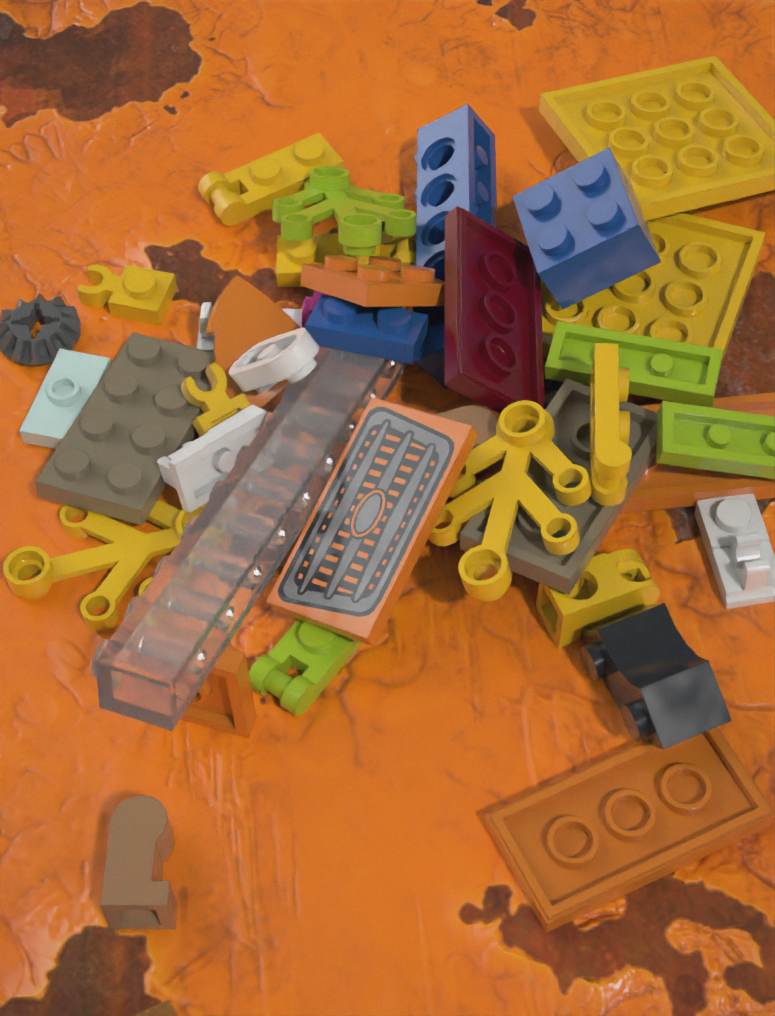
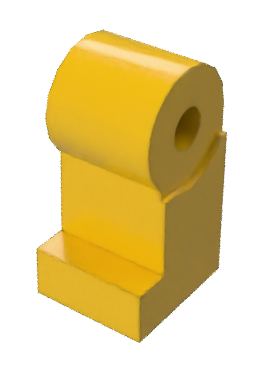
[536,549,660,649]

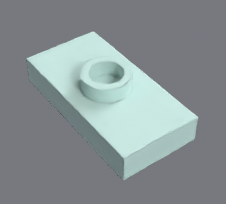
[19,349,111,449]

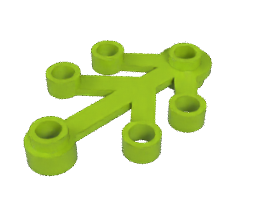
[272,166,417,256]

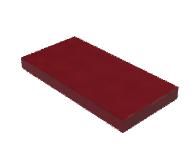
[444,206,545,414]

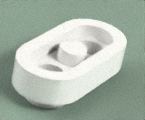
[228,328,319,393]

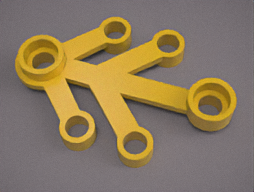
[429,400,592,602]
[3,500,230,632]

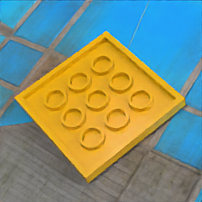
[539,56,775,221]
[540,212,766,364]

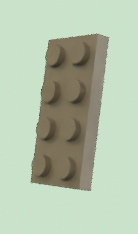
[35,332,215,525]
[460,379,657,595]

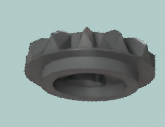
[0,293,81,365]

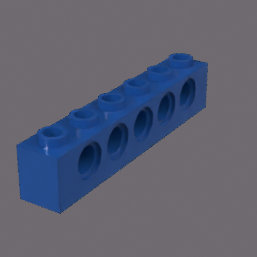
[413,104,497,389]

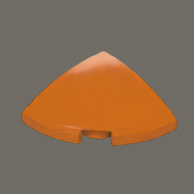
[206,275,322,408]

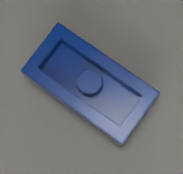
[305,295,428,364]

